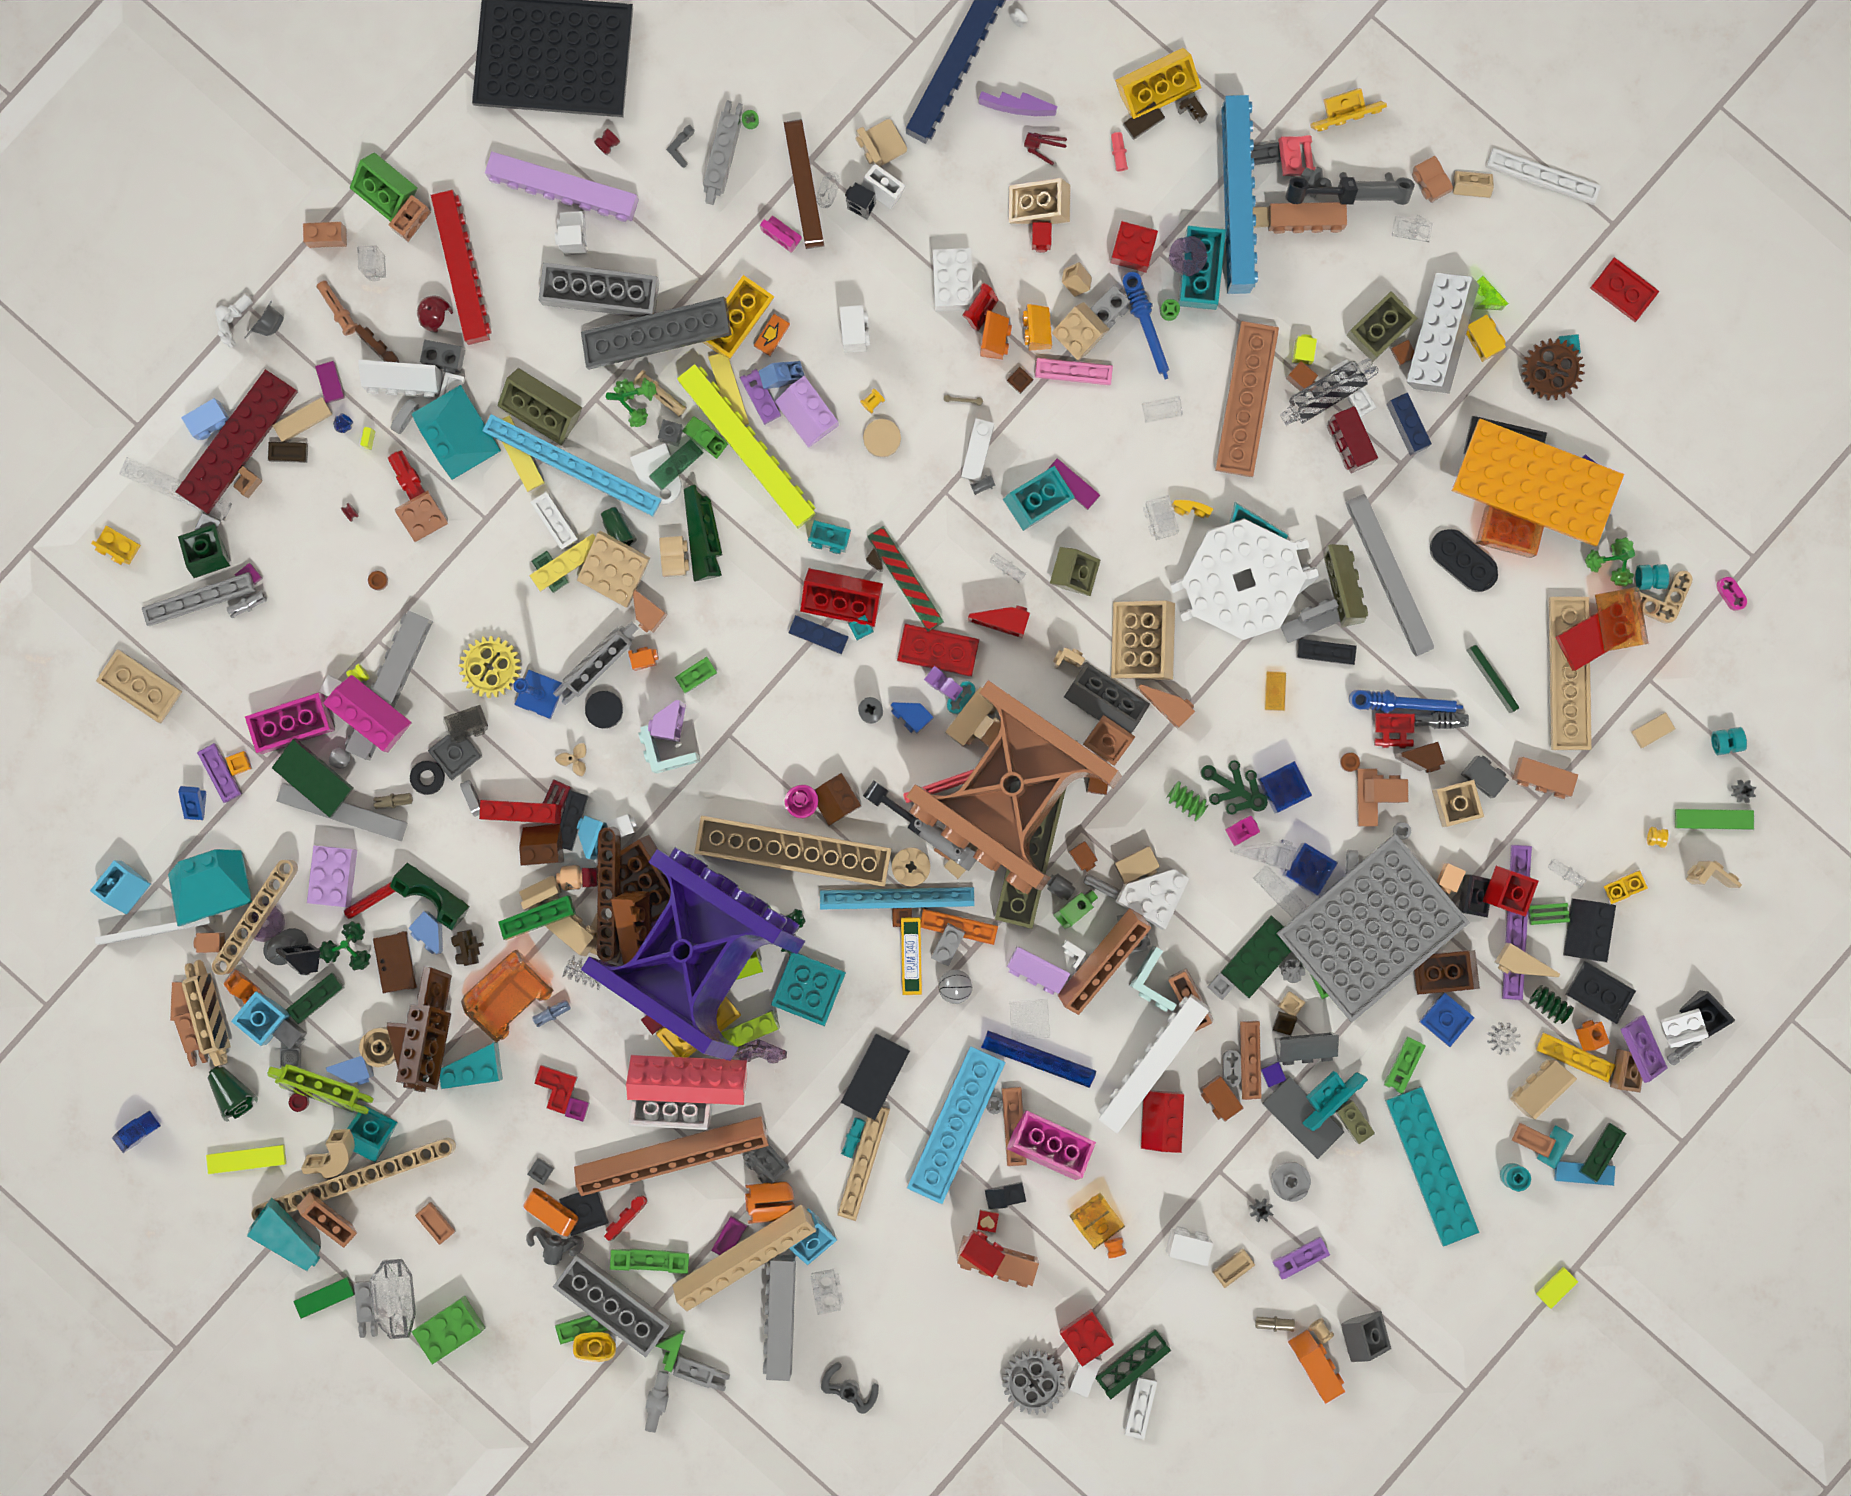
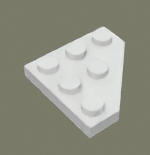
[1115,869,1189,930]

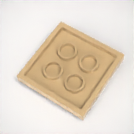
[577,530,650,608]

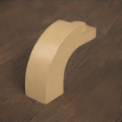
[301,1129,355,1179]

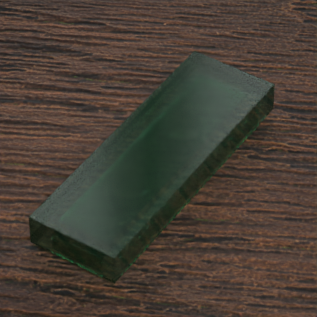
[649,439,704,491]

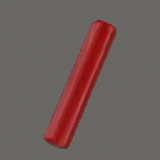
[344,882,396,919]

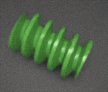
[1166,781,1209,822]

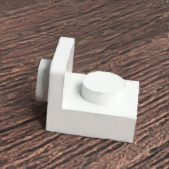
[1062,940,1087,969]

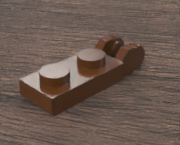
[355,324,399,363]

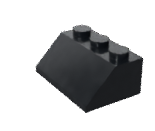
[1563,898,1616,962]

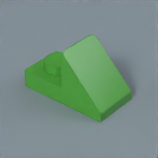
[655,1330,685,1372]

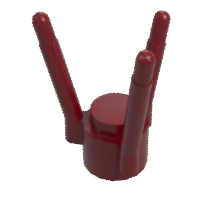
[1024,132,1067,165]

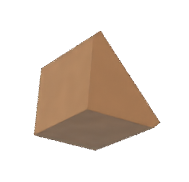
[1610,1049,1643,1093]

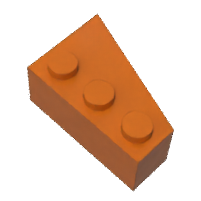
[1288,1330,1345,1404]

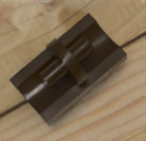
[451,929,484,966]

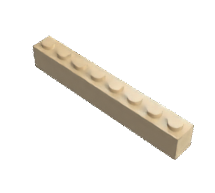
[672,1205,816,1311]

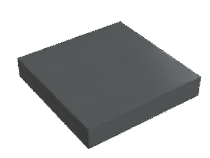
[428,727,483,781]

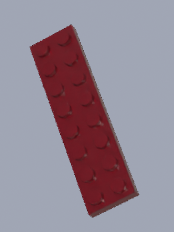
[175,369,298,514]

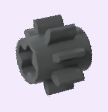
[1731,780,1756,803]
[1249,1198,1274,1223]

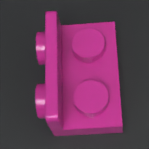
[760,216,802,253]

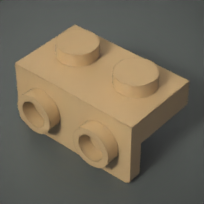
[1053,648,1085,669]
[519,876,562,910]

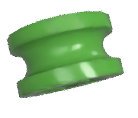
[742,110,759,129]

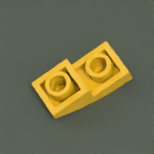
[1171,500,1213,518]
[1603,870,1648,904]

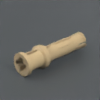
[633,370,687,417]

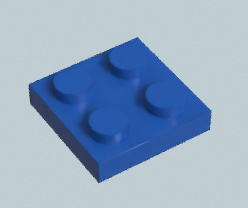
[1419,992,1475,1047]

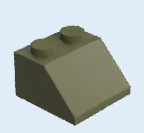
[1050,547,1101,596]

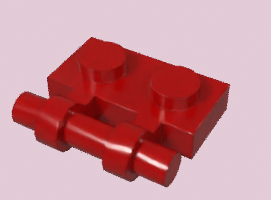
[1374,713,1415,749]

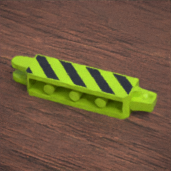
[267,1064,374,1114]

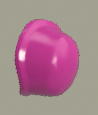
[784,785,818,818]

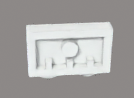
[1661,1008,1709,1048]

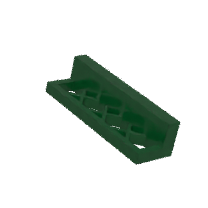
[1095,1329,1171,1400]

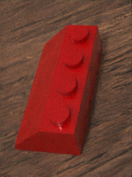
[800,568,883,627]

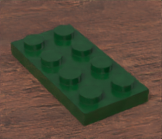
[1220,915,1291,998]

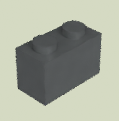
[1461,756,1509,799]

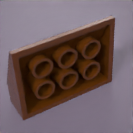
[596,835,671,923]

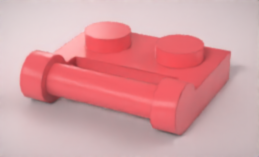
[1278,135,1316,176]

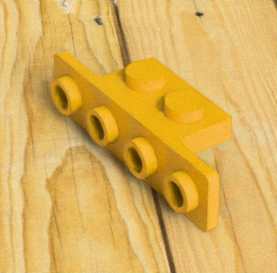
[1310,88,1387,132]

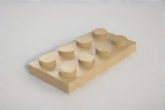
[96,649,182,723]

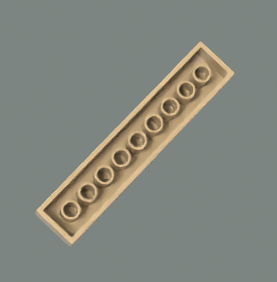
[694,816,892,887]

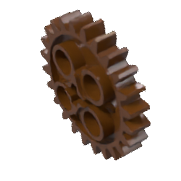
[1521,338,1585,401]

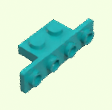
[1302,1071,1368,1131]

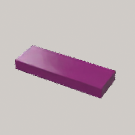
[1047,458,1100,510]

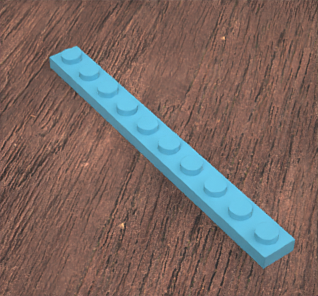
[482,414,662,517]

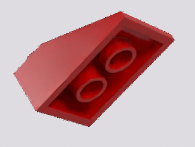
[968,605,1030,638]

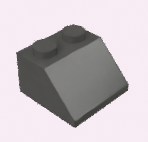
[1341,1311,1391,1362]

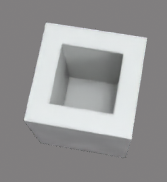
[606,814,638,839]

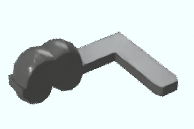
[666,125,695,168]

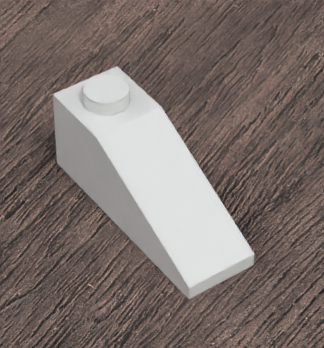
[961,418,994,481]

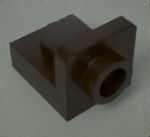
[1178,96,1208,124]

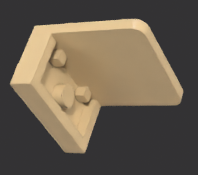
[855,119,907,167]
[1686,861,1742,888]

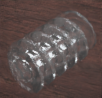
[562,955,602,990]

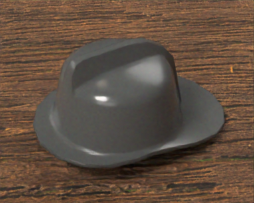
[245,301,284,339]
[263,928,308,965]

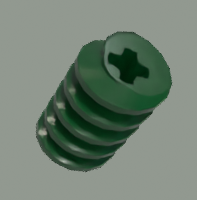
[1528,985,1574,1024]

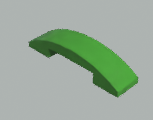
[610,1249,689,1274]

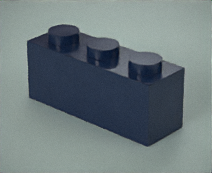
[1386,392,1432,456]

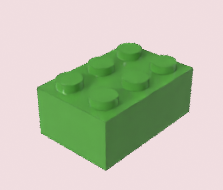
[411,1296,485,1365]

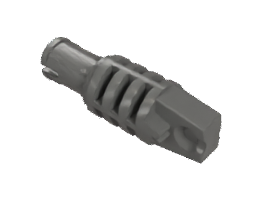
[1414,712,1469,729]

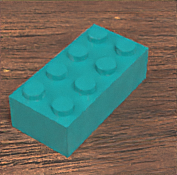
[1178,226,1226,310]

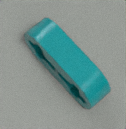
[947,681,975,714]

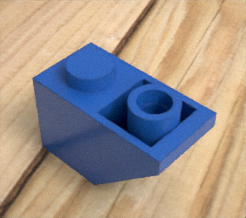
[891,702,934,734]

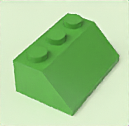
[350,152,418,222]

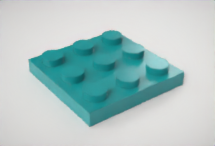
[771,953,846,1027]

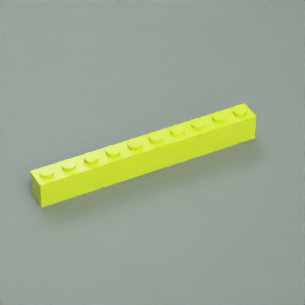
[677,364,816,529]

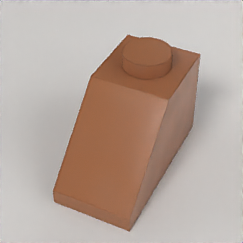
[633,590,667,633]

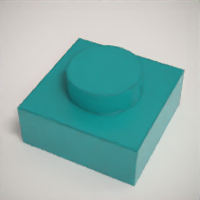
[1558,334,1581,355]

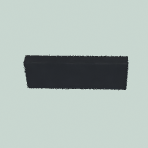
[1297,639,1357,665]
[560,790,588,851]

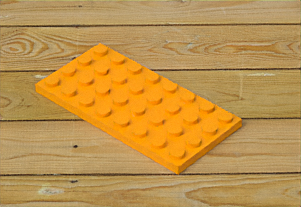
[1451,419,1624,547]

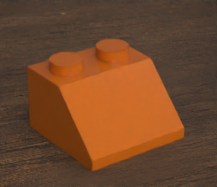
[980,311,1012,360]

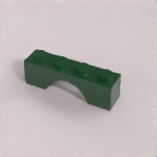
[389,862,470,931]

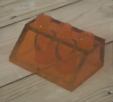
[1595,587,1649,651]

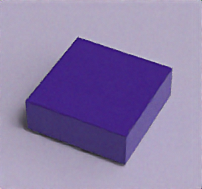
[1261,1062,1286,1087]

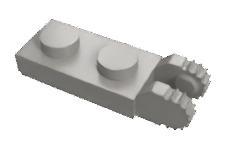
[354,1281,379,1338]
[673,1355,730,1391]

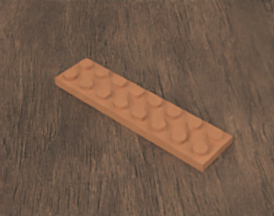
[1215,321,1279,477]

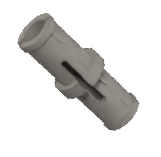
[226,590,267,618]

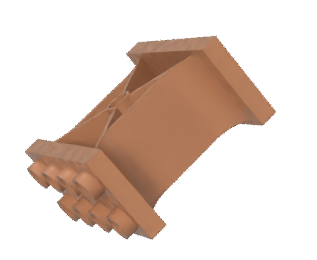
[906,680,1122,894]

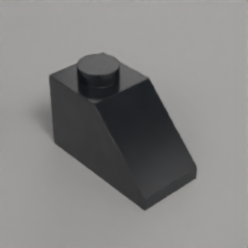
[276,943,320,975]

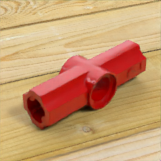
[388,450,425,500]

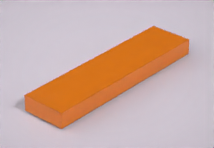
[920,909,998,945]

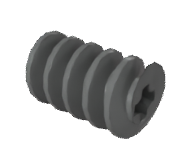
[858,697,883,724]

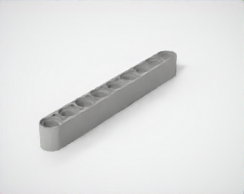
[1346,494,1434,656]

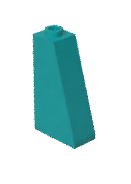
[247,1198,320,1271]

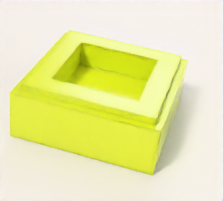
[360,427,376,450]

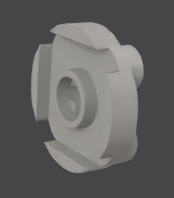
[1271,1162,1311,1202]

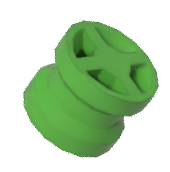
[1160,299,1180,321]

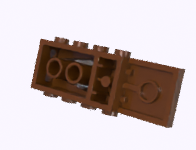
[387,967,452,1093]

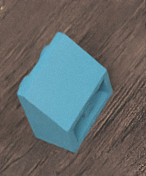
[90,860,151,914]

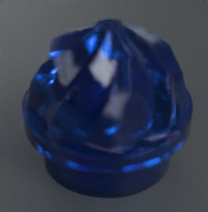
[333,413,353,433]

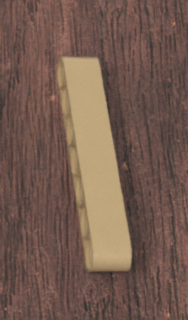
[212,860,298,975]

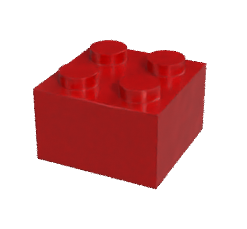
[1110,221,1158,273]
[1060,1309,1114,1367]

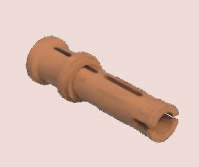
[316,280,358,336]

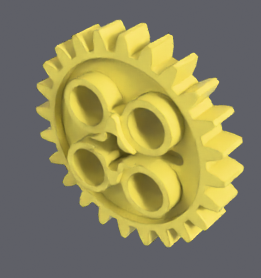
[458,636,522,698]

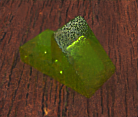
[1475,276,1509,310]

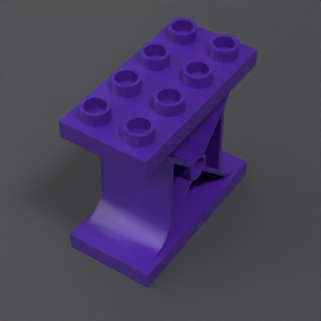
[581,847,805,1061]

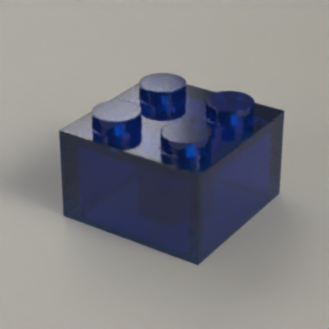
[1257,761,1312,813]
[1282,842,1338,896]

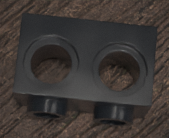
[845,182,876,220]

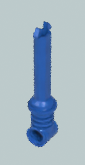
[1123,272,1169,380]
[1348,690,1463,713]

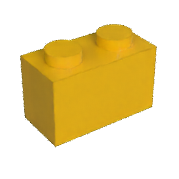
[1466,314,1506,362]

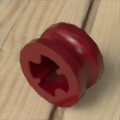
[341,502,359,522]

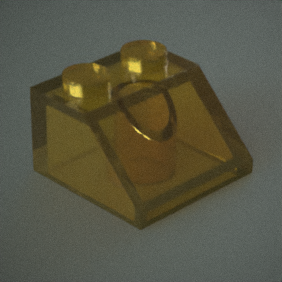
[1069,1193,1125,1250]

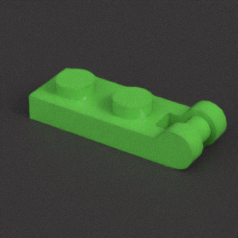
[1384,1037,1426,1094]

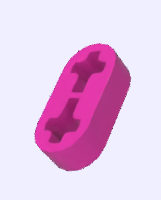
[1717,577,1747,611]

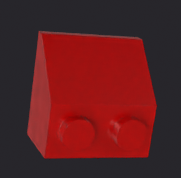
[1483,865,1539,917]
[959,1230,1006,1278]

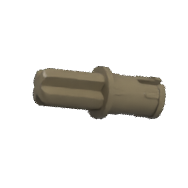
[373,793,413,809]
[1255,1316,1295,1332]

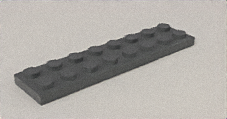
[581,296,732,370]

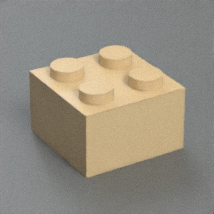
[1052,302,1110,360]
[1432,780,1484,827]

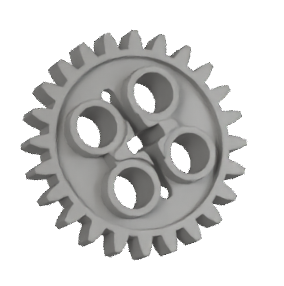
[1002,1349,1065,1415]

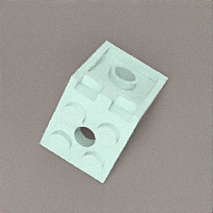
[638,725,701,774]
[1129,946,1176,1012]

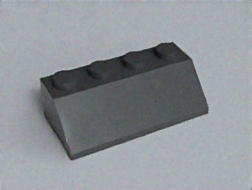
[1064,662,1150,734]

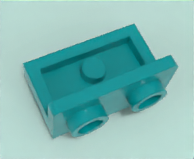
[808,520,851,554]

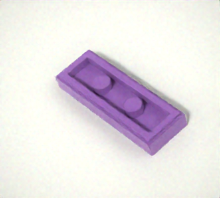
[197,743,242,803]

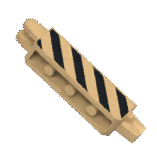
[182,960,231,1067]

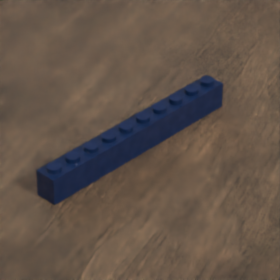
[906,0,1006,144]

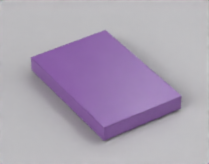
[1620,1015,1668,1083]

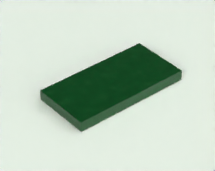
[272,738,354,818]

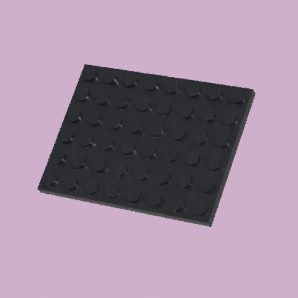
[472,0,633,117]

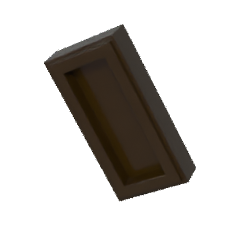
[1123,102,1165,140]
[268,442,308,463]

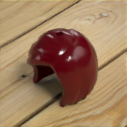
[417,296,453,333]

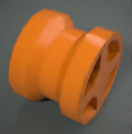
[1104,1237,1127,1258]

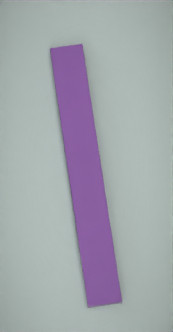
[1502,845,1532,1000]

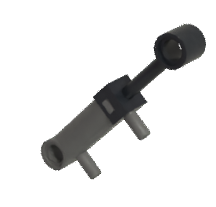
[1285,172,1415,205]

